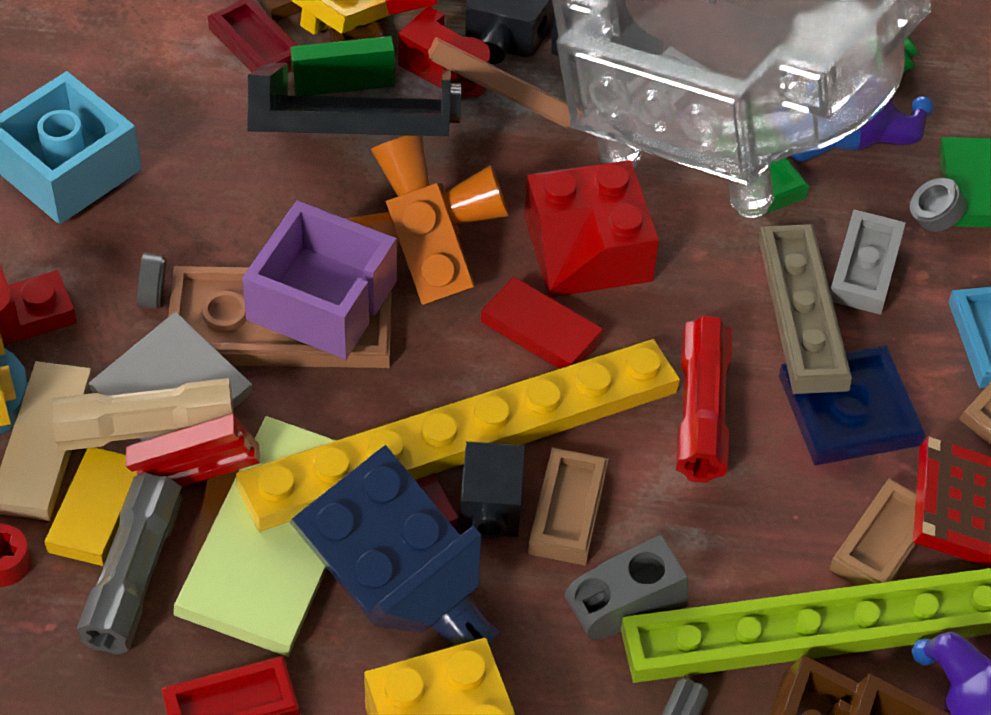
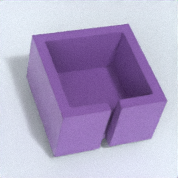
[242,200,397,360]

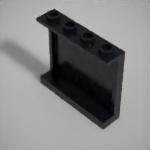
[247,63,461,137]

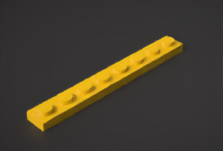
[236,339,680,532]

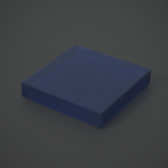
[779,346,925,466]

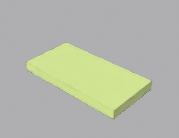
[174,416,336,657]

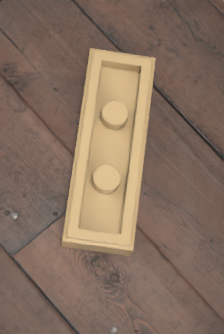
[0,361,93,521]

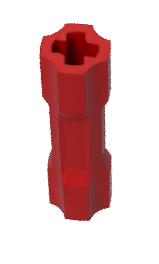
[676,315,732,483]

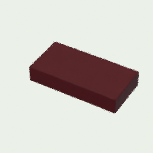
[208,0,299,73]

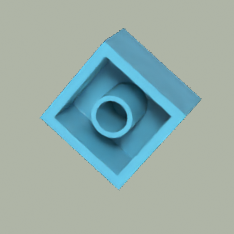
[0,71,142,225]

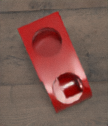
[398,6,490,98]

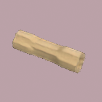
[51,378,234,451]

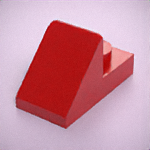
[0,265,77,346]

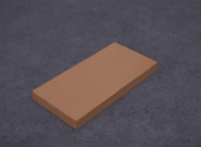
[168,266,392,368]

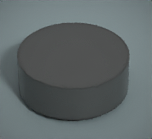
[910,178,967,232]
[137,253,166,309]

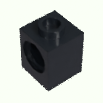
[460,441,525,539]

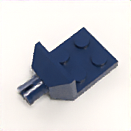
[290,444,501,647]

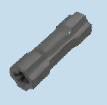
[76,472,183,655]

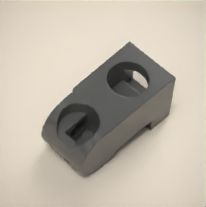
[564,535,688,640]

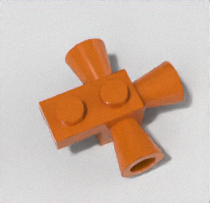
[345,135,509,305]

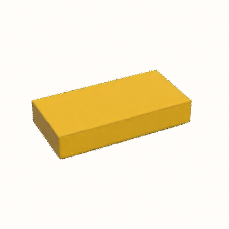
[44,447,137,566]

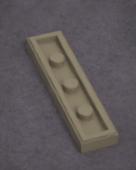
[759,224,852,394]

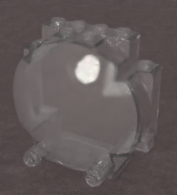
[552,0,930,218]

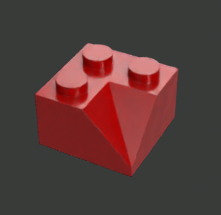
[524,160,659,298]

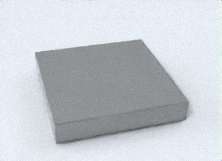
[89,311,253,441]

